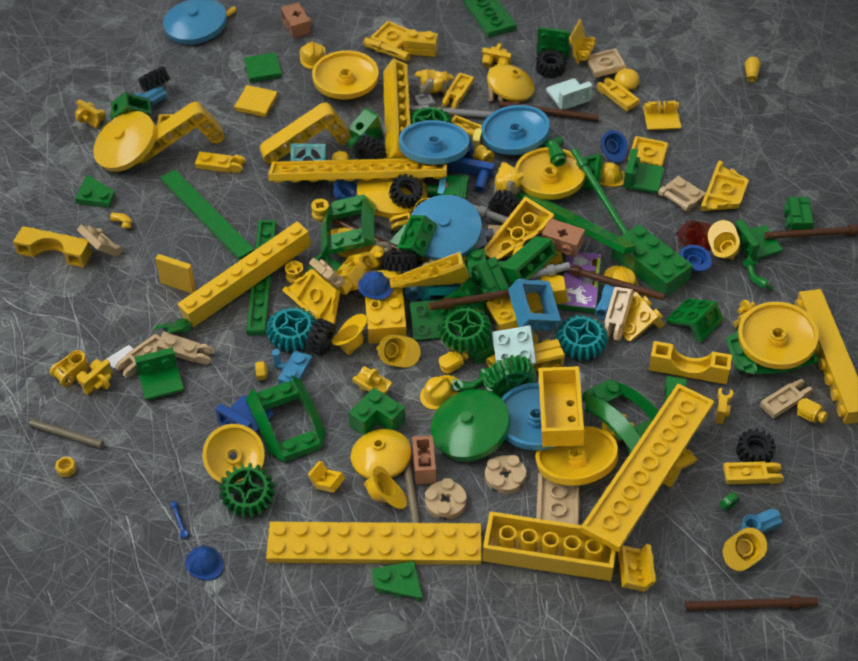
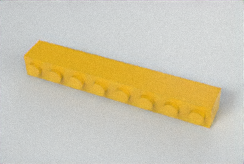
[383,58,410,159]
[177,221,312,328]
[795,289,858,425]

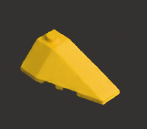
[484,196,555,261]
[390,252,470,288]

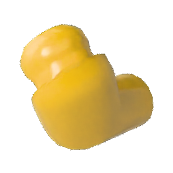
[110,213,133,229]

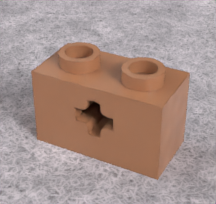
[281,2,312,38]
[542,218,585,257]
[412,435,436,485]

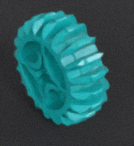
[266,306,317,353]
[556,314,608,362]

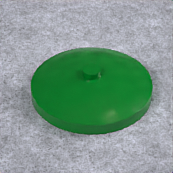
[431,389,511,462]

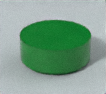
[719,492,740,511]

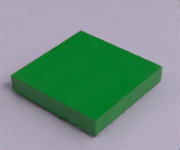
[244,52,282,83]

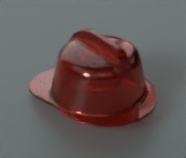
[675,220,712,251]

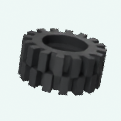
[536,49,566,78]
[138,66,170,92]
[353,135,386,160]
[389,174,424,209]
[488,190,521,217]
[383,250,417,272]
[306,318,337,356]
[736,428,776,463]

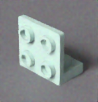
[546,78,592,110]
[492,325,536,364]

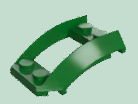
[321,194,377,256]
[726,326,819,374]
[246,375,326,462]
[582,379,659,453]

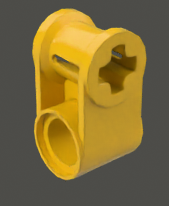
[50,350,89,387]

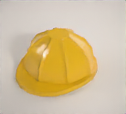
[600,162,625,187]

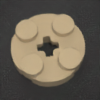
[485,455,526,494]
[425,478,466,520]

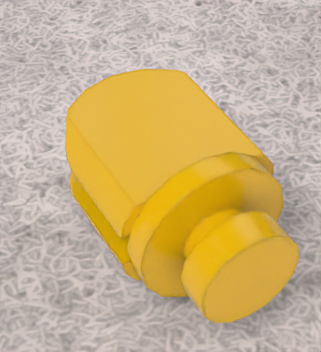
[389,212,410,231]
[439,351,469,374]
[797,398,828,424]

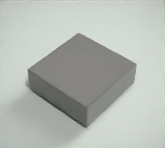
[414,92,435,107]

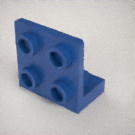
[215,395,274,434]

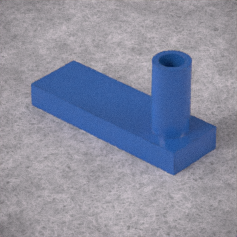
[447,157,495,193]

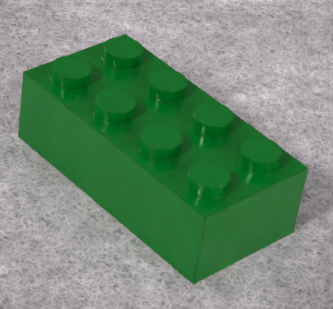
[612,224,693,298]

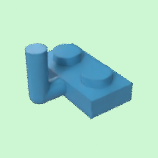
[272,349,312,384]

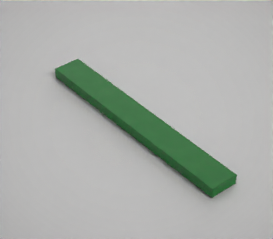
[160,170,254,261]
[516,192,637,254]
[246,220,277,335]

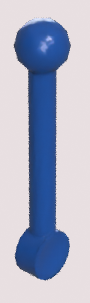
[170,501,189,539]

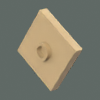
[585,48,626,78]

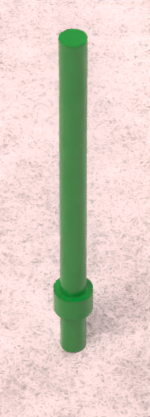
[571,148,628,235]

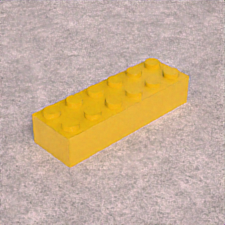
[482,512,616,581]

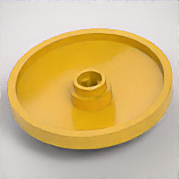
[312,50,379,99]
[93,111,157,172]
[515,147,585,200]
[356,178,427,218]
[738,302,819,369]
[536,426,619,486]

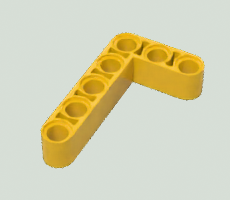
[140,102,225,163]
[259,103,351,164]

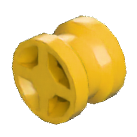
[473,145,494,163]
[311,199,329,221]
[285,261,304,284]

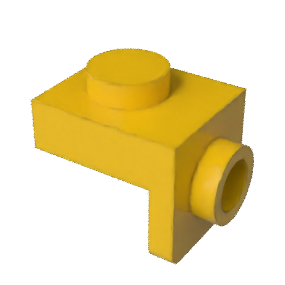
[308,461,345,493]

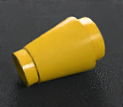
[744,57,761,82]

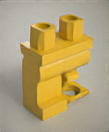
[335,252,379,295]

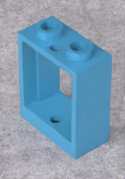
[508,279,561,331]

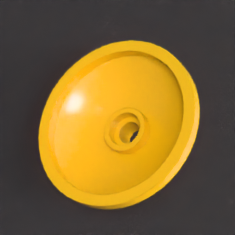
[487,64,535,102]
[202,424,265,485]
[351,429,412,479]

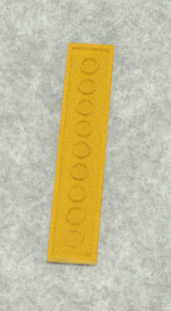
[268,158,447,183]
[580,384,714,552]
[266,522,481,565]

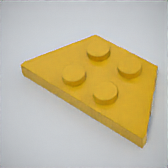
[700,160,749,211]
[282,269,340,324]

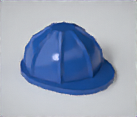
[600,130,628,163]
[333,179,357,200]
[679,245,712,272]
[358,270,393,300]
[185,545,224,581]

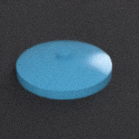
[163,0,227,44]
[481,105,550,155]
[399,120,469,164]
[411,195,482,260]
[501,383,574,450]

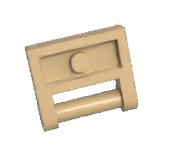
[658,176,706,213]
[77,224,123,257]

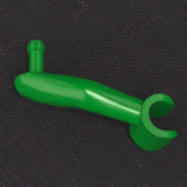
[743,255,774,291]
[452,368,487,391]

